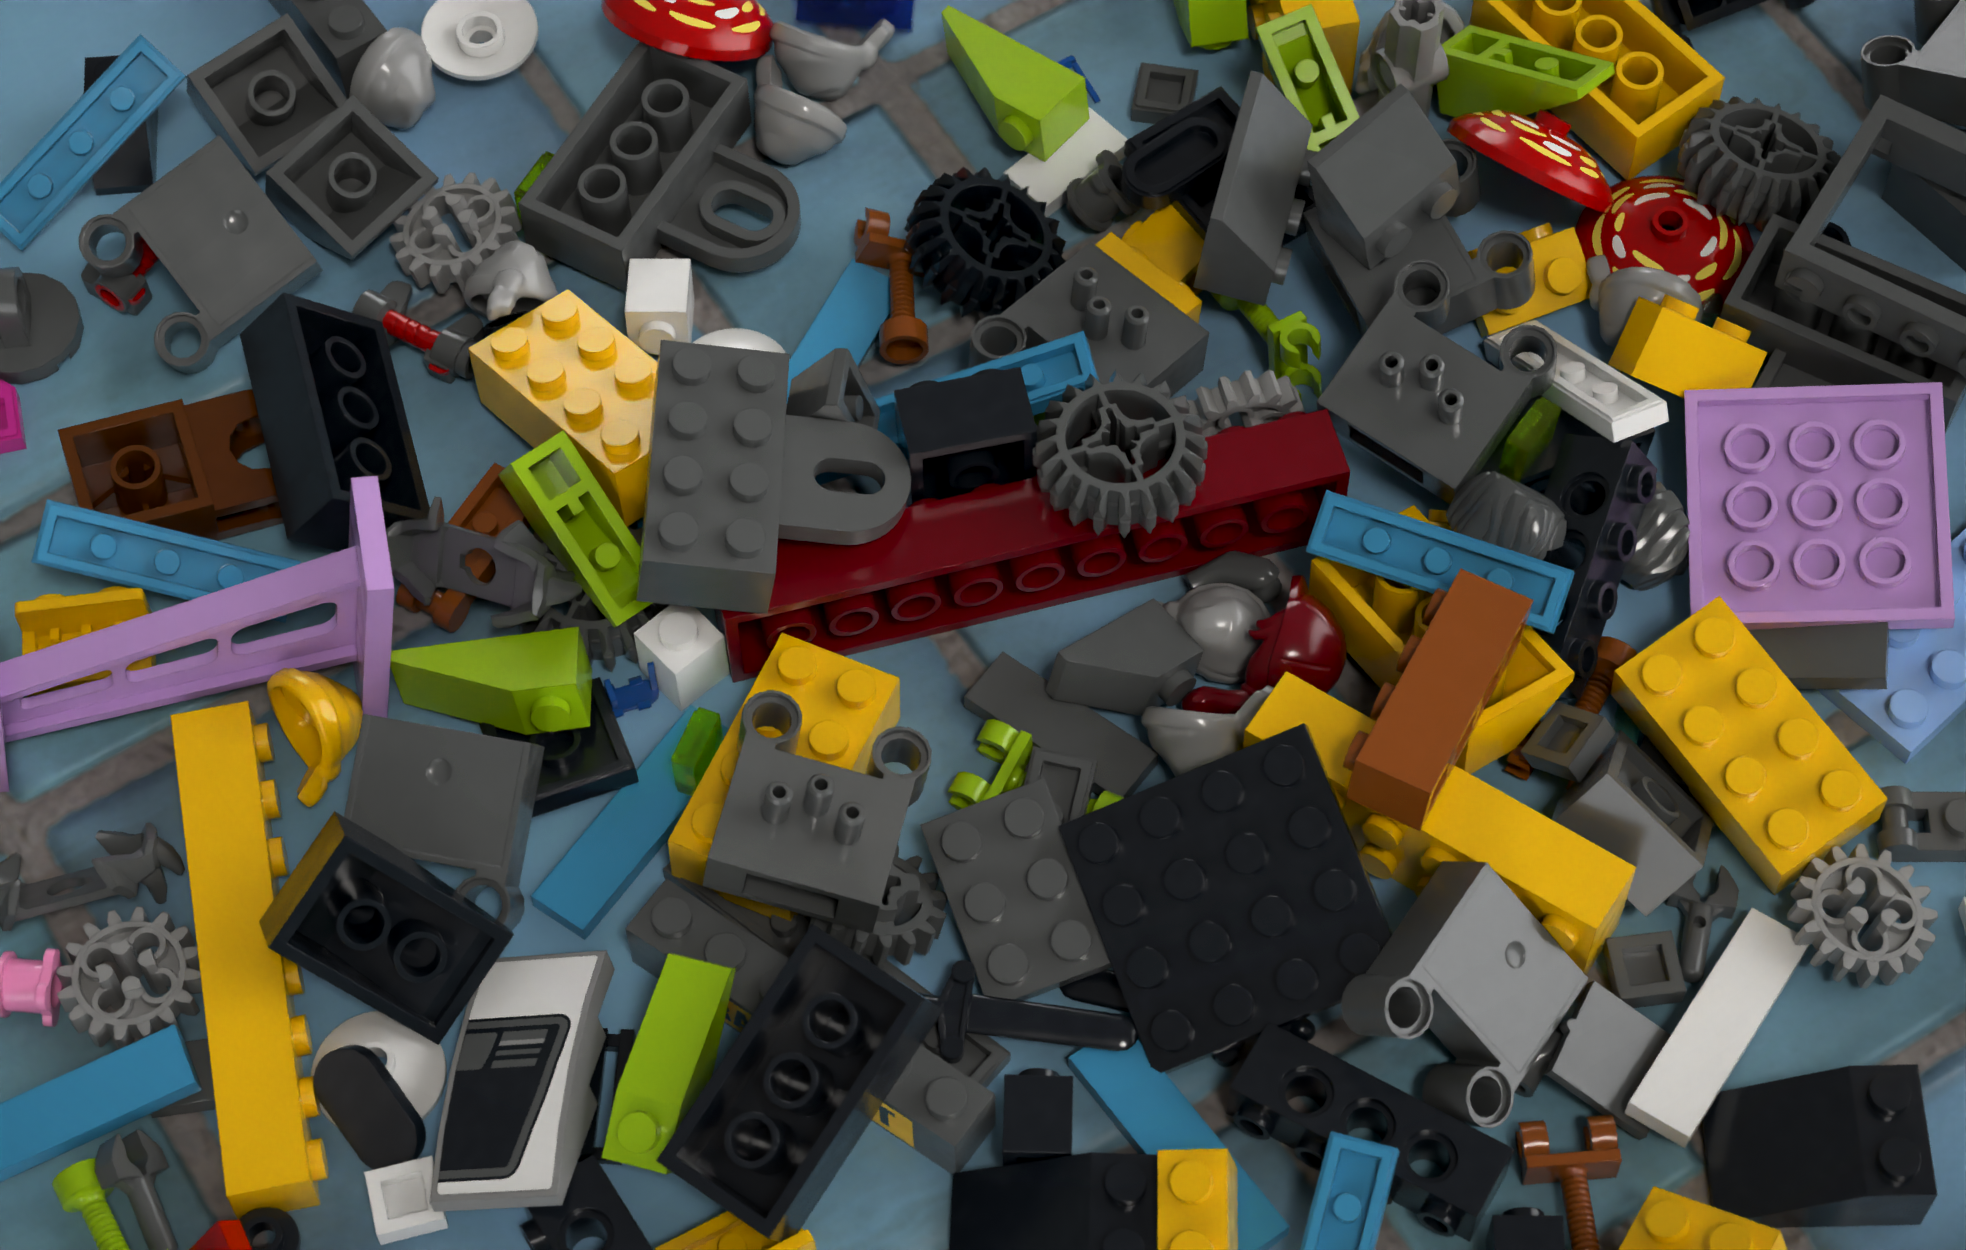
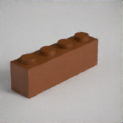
[1343,568,1533,831]

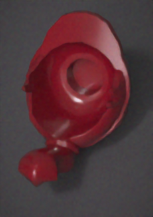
[1181,575,1347,714]

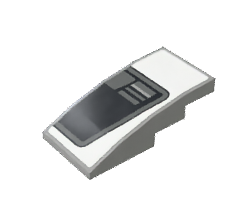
[430,950,615,1212]

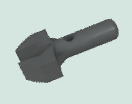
[1666,865,1739,983]
[95,1129,178,1250]

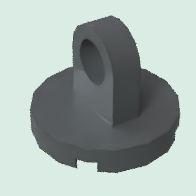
[0,267,84,384]

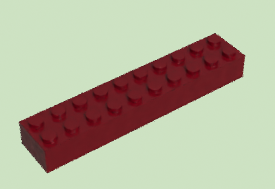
[714,409,1350,683]

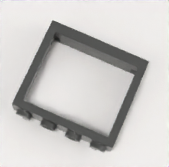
[1774,95,1966,378]

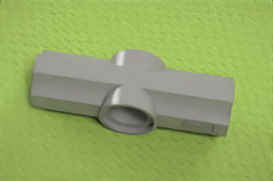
[1370,0,1449,118]

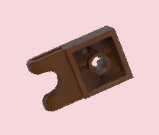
[58,389,283,540]

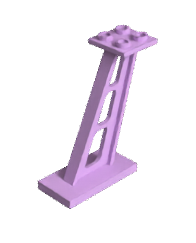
[0,476,394,792]

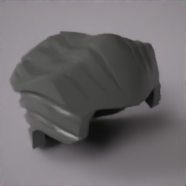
[1446,471,1567,560]
[1597,481,1690,591]

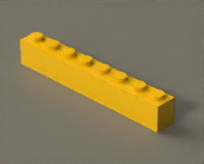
[170,701,329,1220]

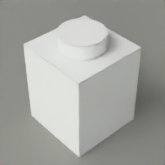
[625,259,694,354]
[633,604,730,712]

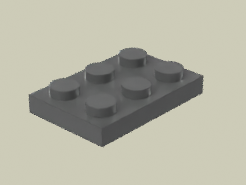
[920,778,1112,1001]

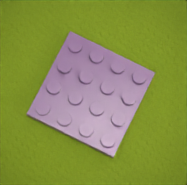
[1684,382,1955,630]

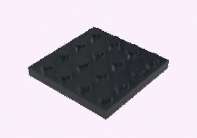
[1058,723,1392,1074]

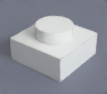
[364,1155,449,1245]

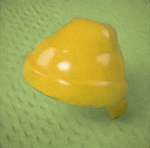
[267,668,363,807]

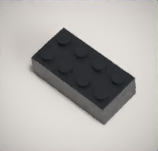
[240,292,430,551]
[657,924,943,1242]

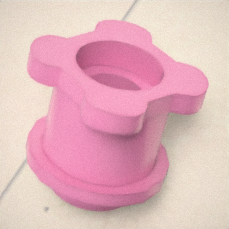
[0,948,65,1027]

